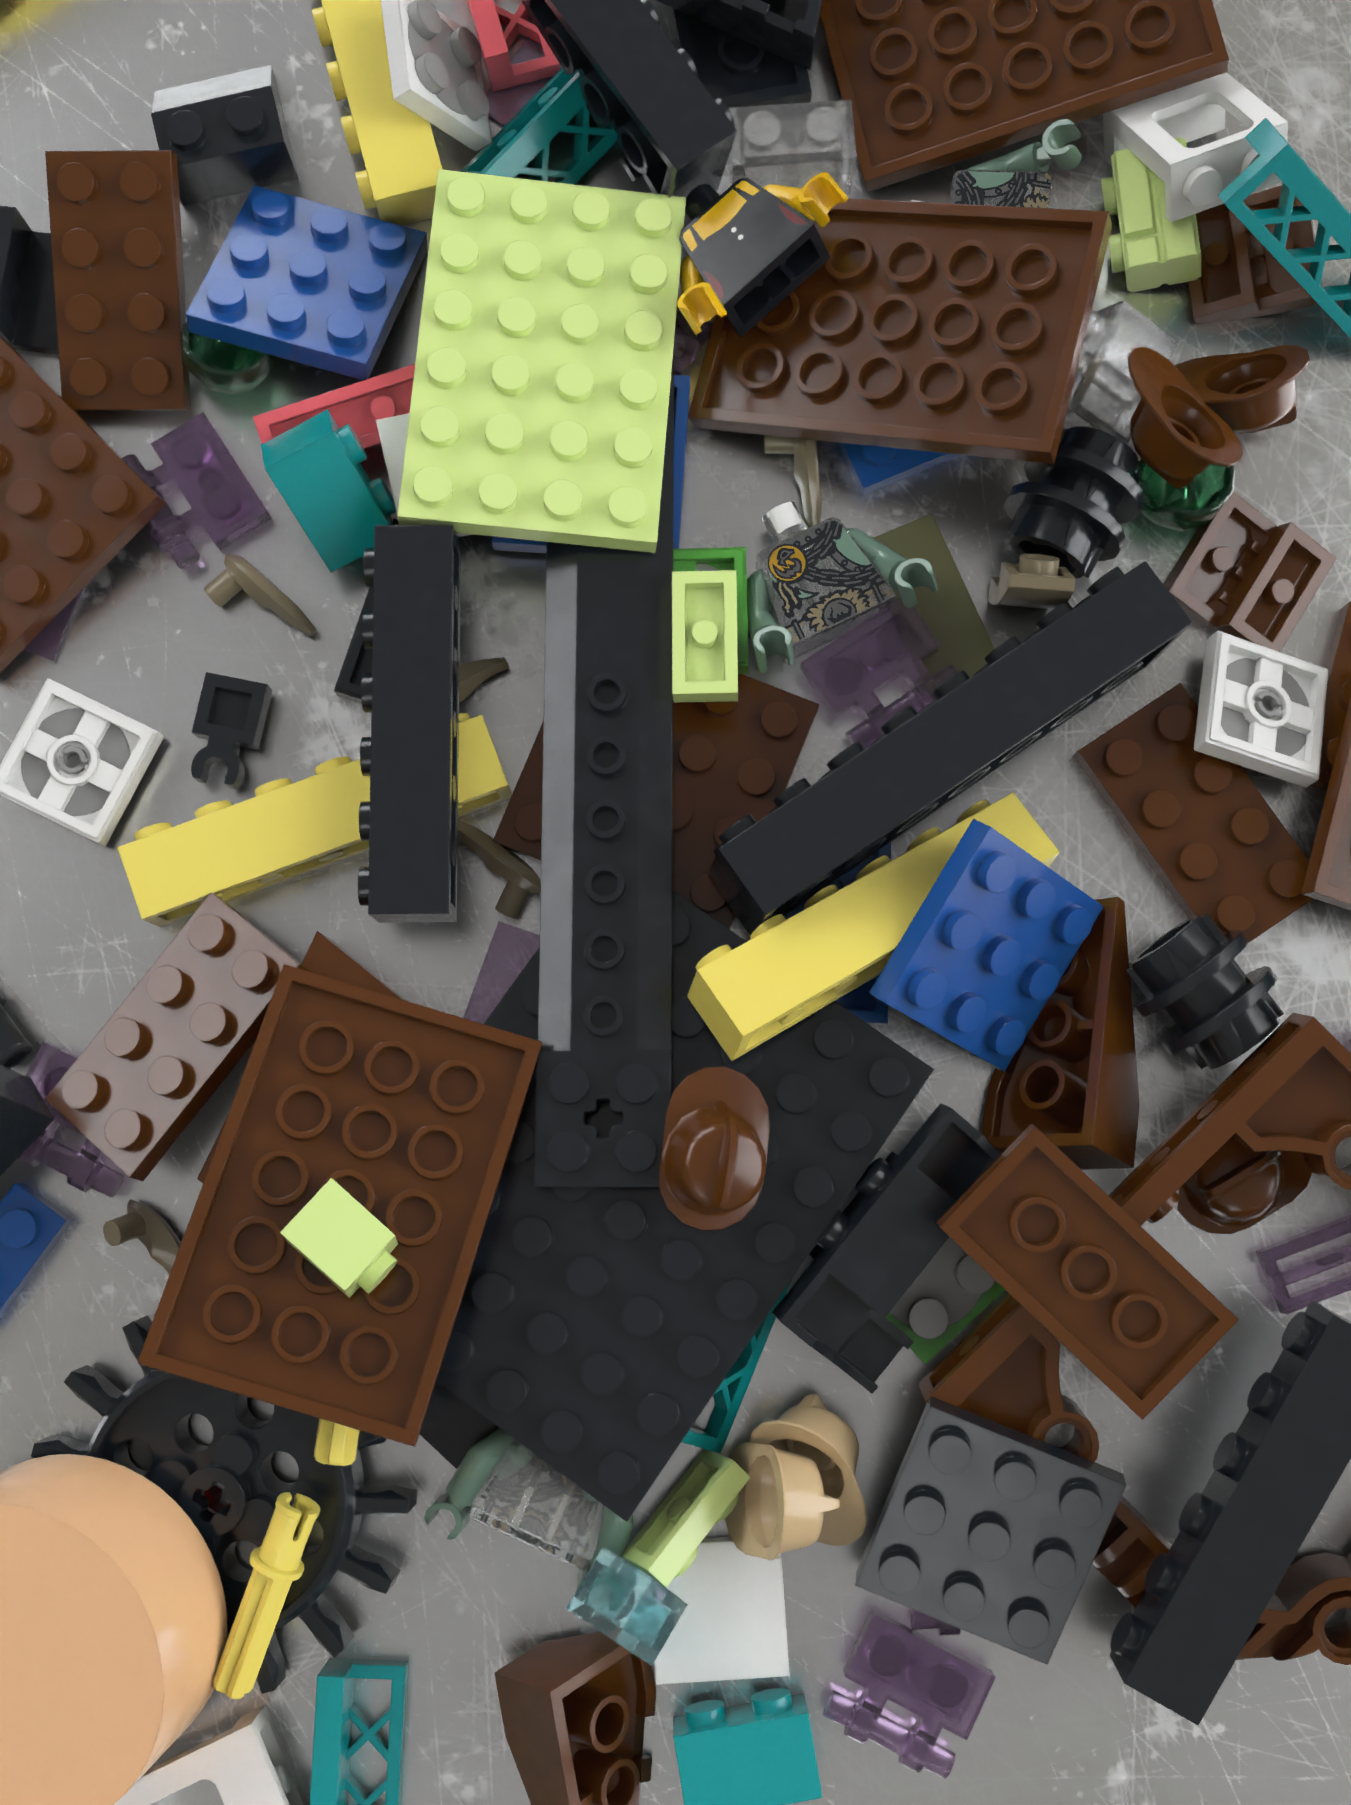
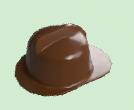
[1174,345,1310,434]
[1128,346,1243,488]
[659,1067,770,1230]
[1177,1138,1313,1234]

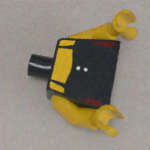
[677,172,849,337]

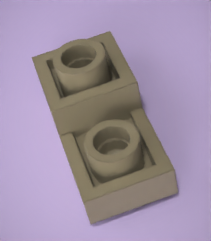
[988,554,1076,609]

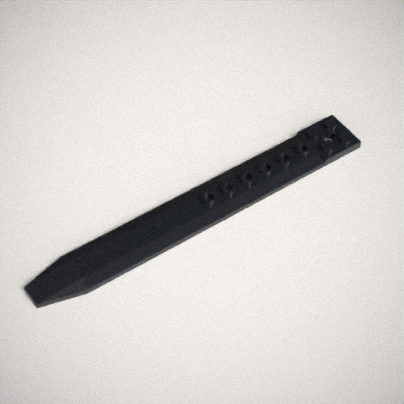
[534,348,674,1188]

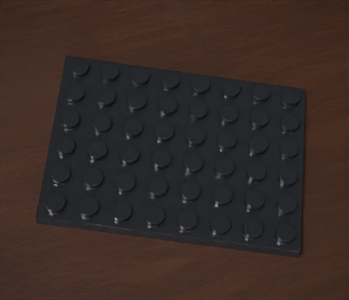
[436,891,934,1522]

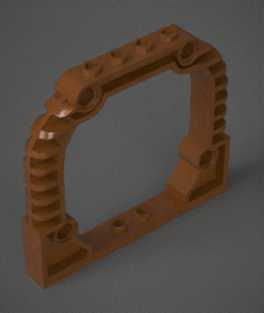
[918,1013,1351,1665]

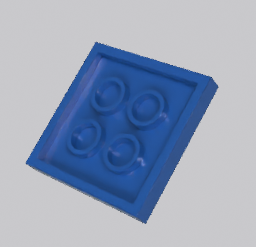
[186,185,427,380]
[869,819,1104,1072]

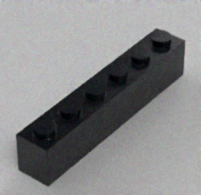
[358,525,461,923]
[1110,1300,1351,1725]

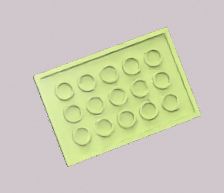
[397,169,686,553]

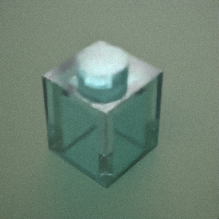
[566,1547,688,1666]

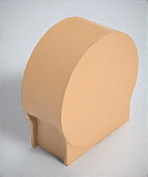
[0,1454,227,1805]

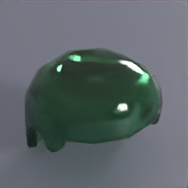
[181,322,276,395]
[1136,458,1235,532]

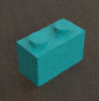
[261,409,396,573]
[673,1688,823,1805]

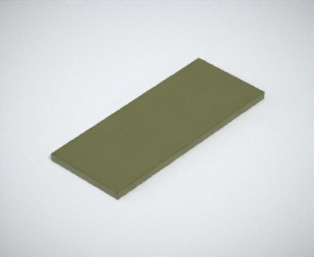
[874,513,995,703]

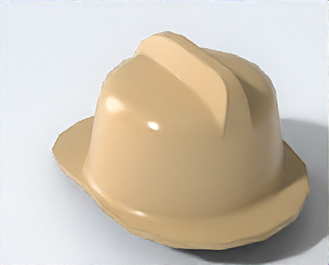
[750,1394,868,1546]
[725,1442,840,1560]

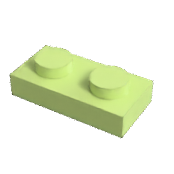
[672,570,738,703]
[623,1449,750,1588]

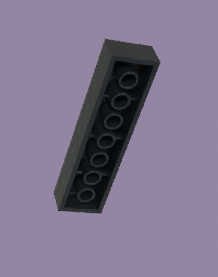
[708,561,1192,935]

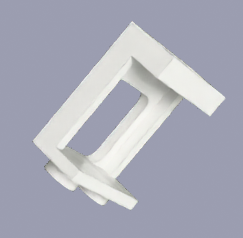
[1103,72,1288,223]
[114,1704,308,1805]

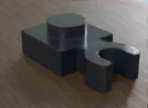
[191,672,273,790]

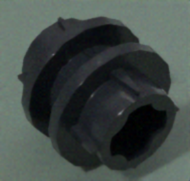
[1004,426,1145,579]
[1126,913,1284,1070]

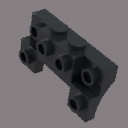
[772,1103,1001,1394]

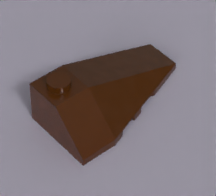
[982,897,1140,1170]
[494,1626,656,1805]

